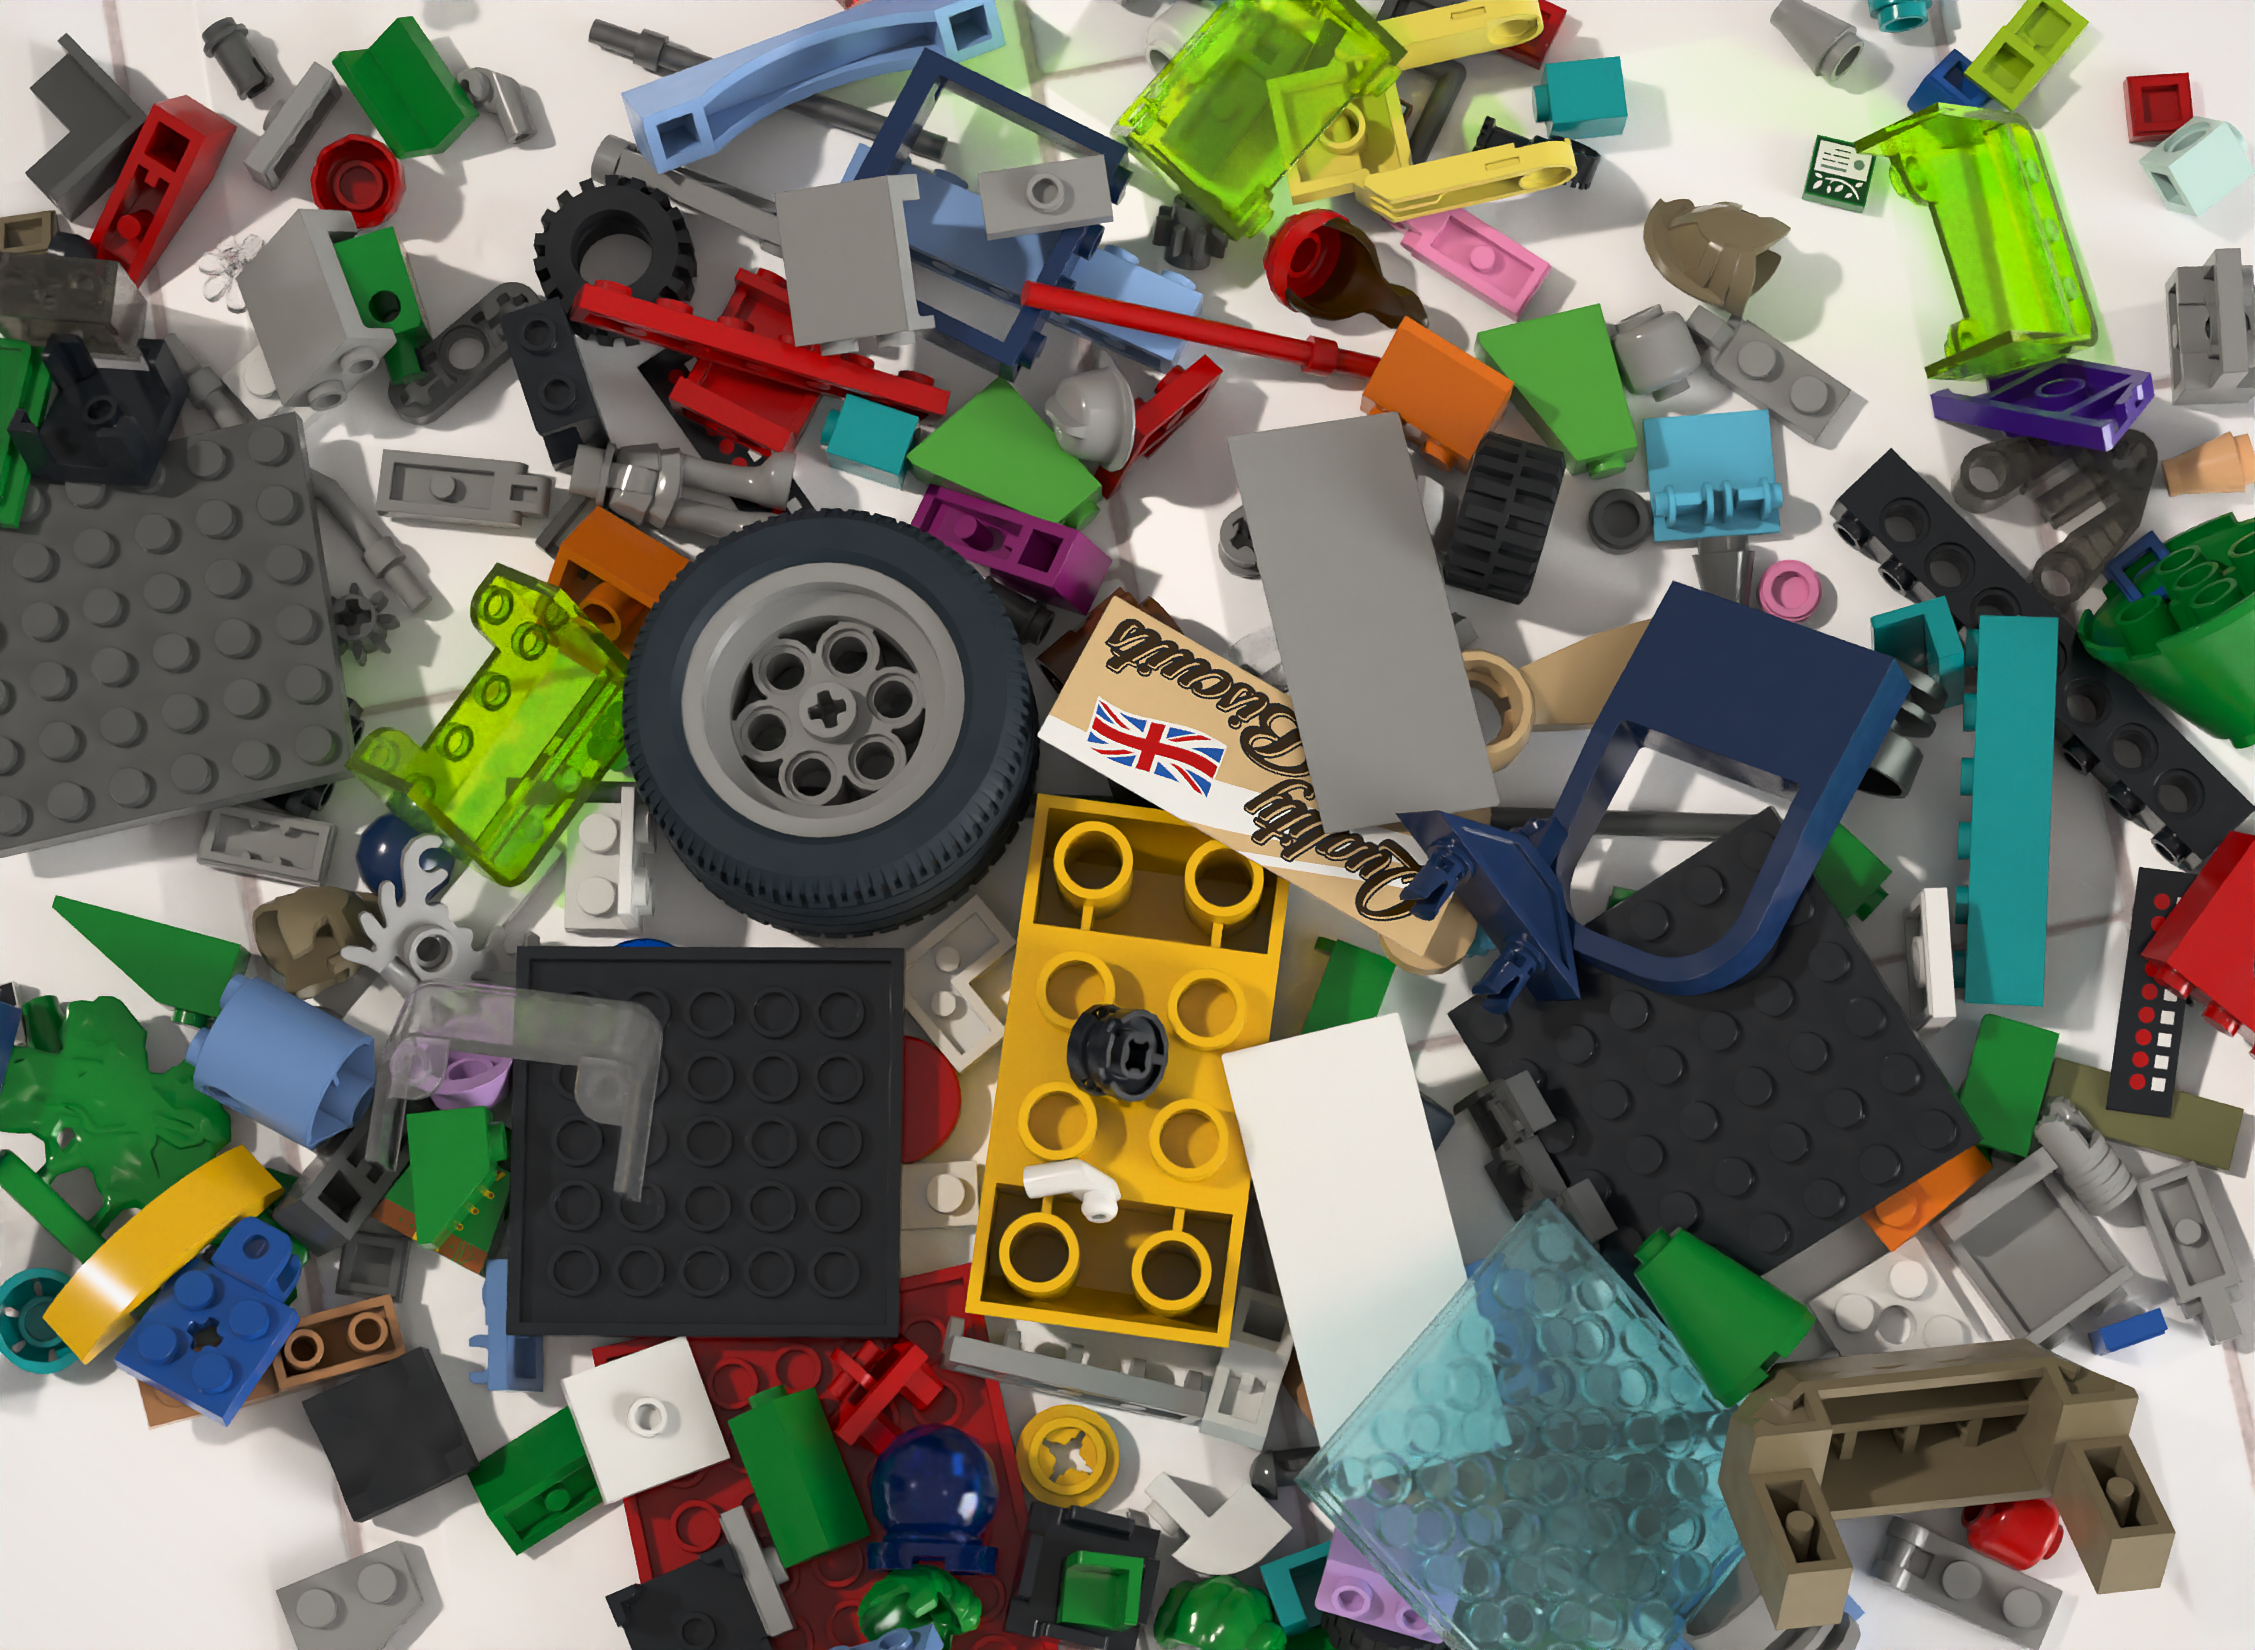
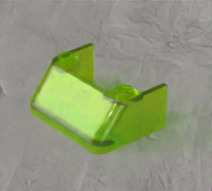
[1853,102,2098,382]

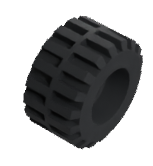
[533,175,697,347]
[1443,431,1566,605]

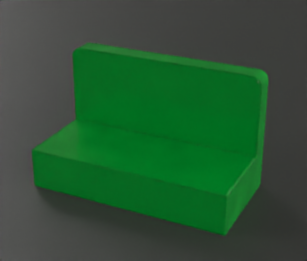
[332,16,480,159]
[1959,1013,2060,1164]
[467,1406,603,1556]

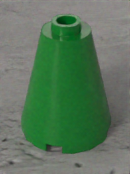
[1634,1227,1816,1408]

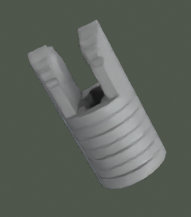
[2034,1095,2137,1216]

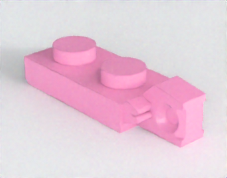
[1381,208,1552,322]

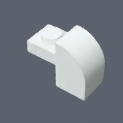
[1199,1285,1294,1451]
[1144,1471,1293,1576]

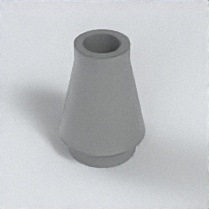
[1770,0,1864,81]

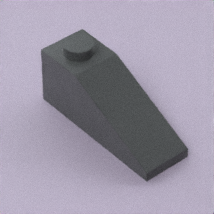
[270,1057,440,1257]

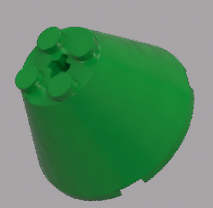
[2077,511,2255,749]

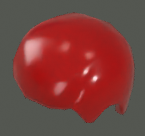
[310,134,406,231]

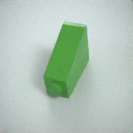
[1473,303,1639,479]
[906,376,1102,531]

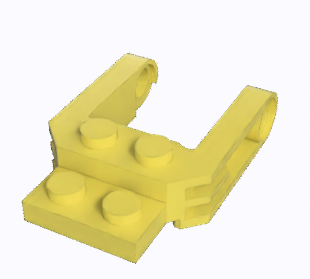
[1266,0,1577,223]

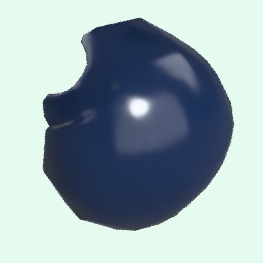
[355,809,456,903]

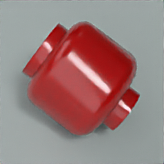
[1961,1497,2064,1571]

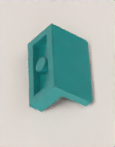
[1870,596,1965,709]

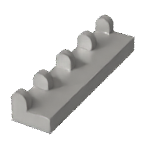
[939,1315,1208,1425]

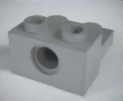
[2165,248,2255,405]

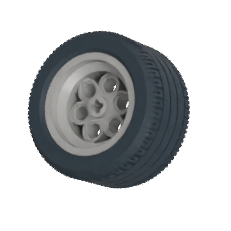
[622,508,1040,939]

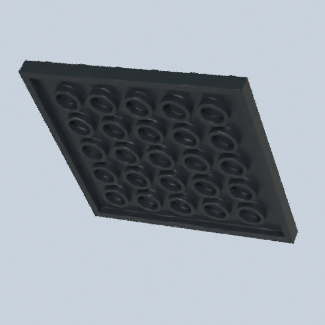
[1447,806,1984,1344]
[506,946,906,1339]

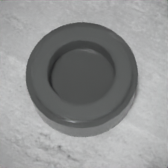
[1587,488,1652,555]

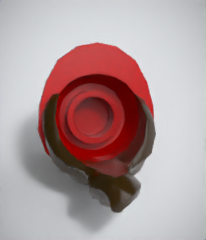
[1262,208,1429,329]

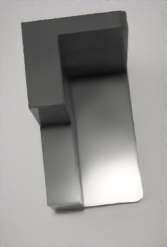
[25,32,147,223]

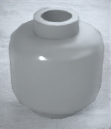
[1610,304,1701,403]

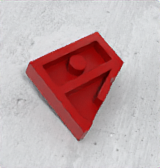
[1094,354,1223,500]

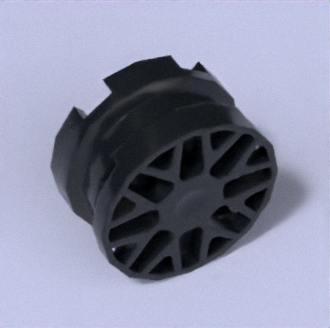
[1067,1004,1169,1102]

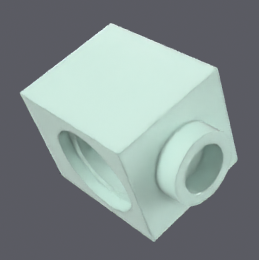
[2138,116,2255,217]

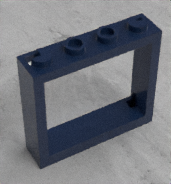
[853,47,1134,384]

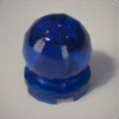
[866,1423,1001,1576]

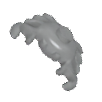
[339,833,540,1037]

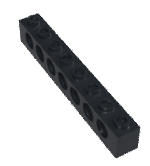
[1829,448,2255,871]

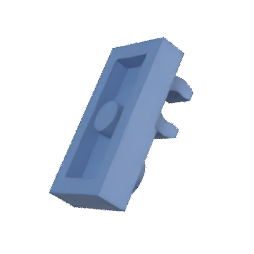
[469,1259,543,1392]

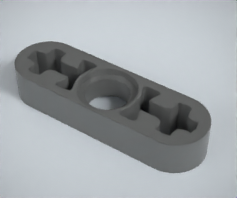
[388,282,540,425]

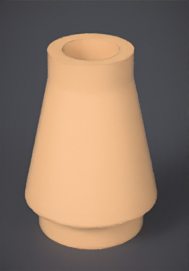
[2161,431,2255,497]

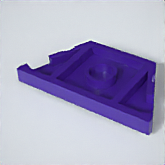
[1930,357,2155,451]

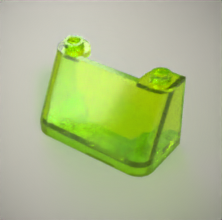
[1109,0,1408,242]

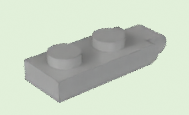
[375,449,552,529]

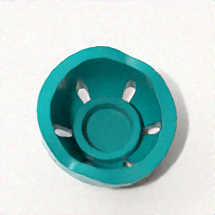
[0,1268,79,1374]

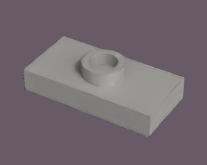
[243,61,342,192]
[977,154,1114,241]
[196,804,338,886]
[719,1505,798,1638]

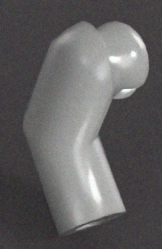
[456,67,537,144]

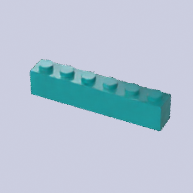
[1953,615,2059,1007]

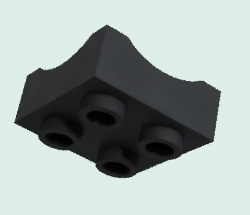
[301,1346,481,1523]

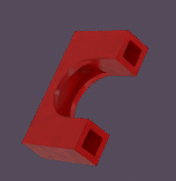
[2140,830,2255,1060]

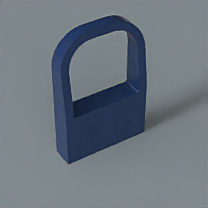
[1550,580,1912,996]

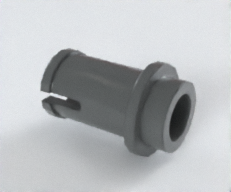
[201,17,274,101]
[985,576,1055,646]

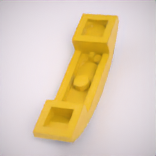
[42,1144,285,1365]

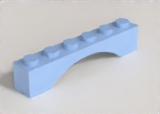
[621,0,1006,175]

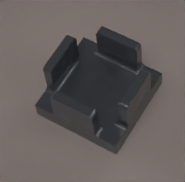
[1002,1501,1161,1650]

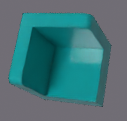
[1259,1540,1331,1639]

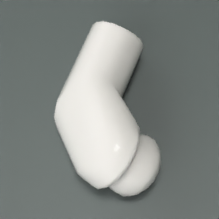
[1023,1158,1121,1223]

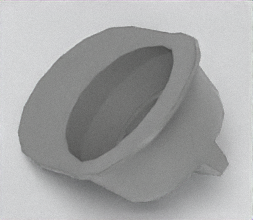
[1045,349,1136,472]

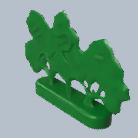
[0,996,310,1328]

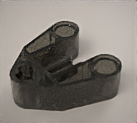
[1951,429,2158,615]

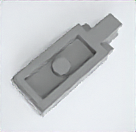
[1685,305,1851,444]
[2133,1160,2243,1346]

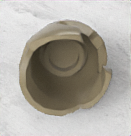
[1643,198,1791,318]
[252,886,383,1000]

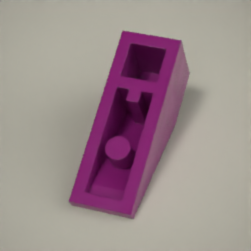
[911,483,1113,617]

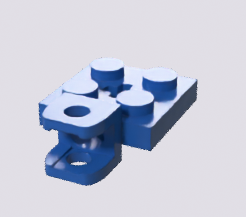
[114,1216,302,1427]

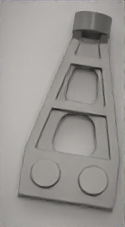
[591,134,783,259]

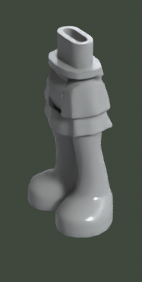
[569,442,797,538]

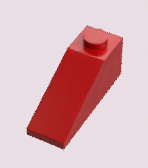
[89,94,238,297]

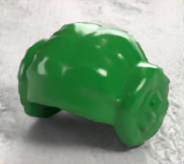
[1153,1574,1287,1650]

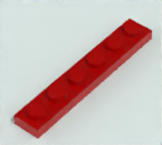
[569,280,950,427]

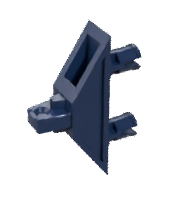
[1395,810,1581,1015]

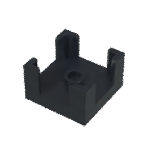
[7,333,190,487]
[605,1543,777,1650]

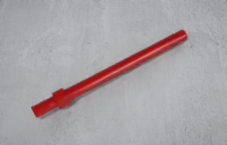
[1021,280,1381,380]

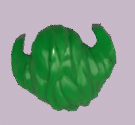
[856,1564,982,1650]

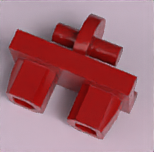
[826,1334,944,1457]

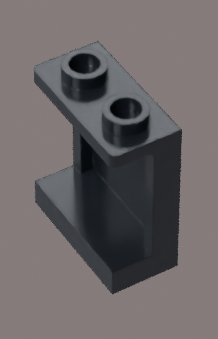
[500,296,612,471]

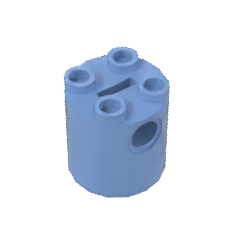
[185,973,376,1151]

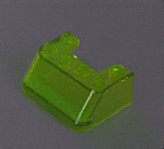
[344,562,629,887]

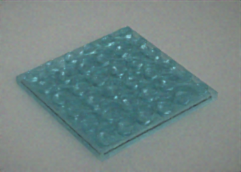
[1293,1198,1745,1650]

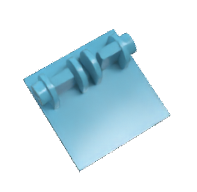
[1642,409,1783,543]

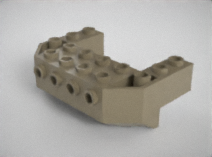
[1717,1338,2176,1631]

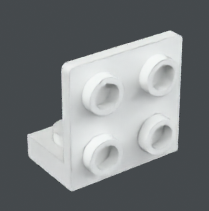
[564,787,658,933]

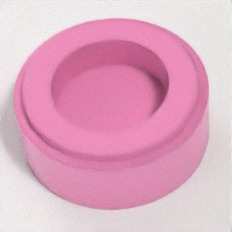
[1756,559,1822,624]

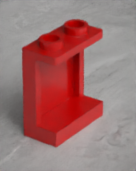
[668,267,838,459]

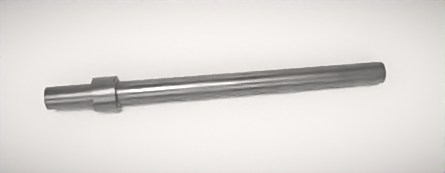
[588,18,948,161]

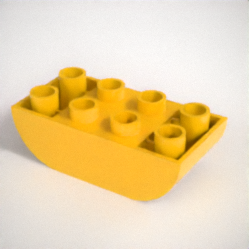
[965,793,1290,1348]

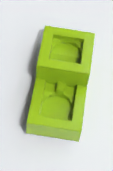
[1963,0,2089,113]

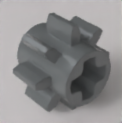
[1152,193,1232,270]
[331,582,400,666]

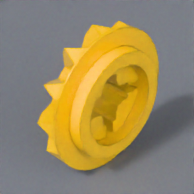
[1015,1404,1120,1508]

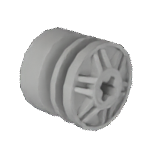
[1681,1555,1861,1650]

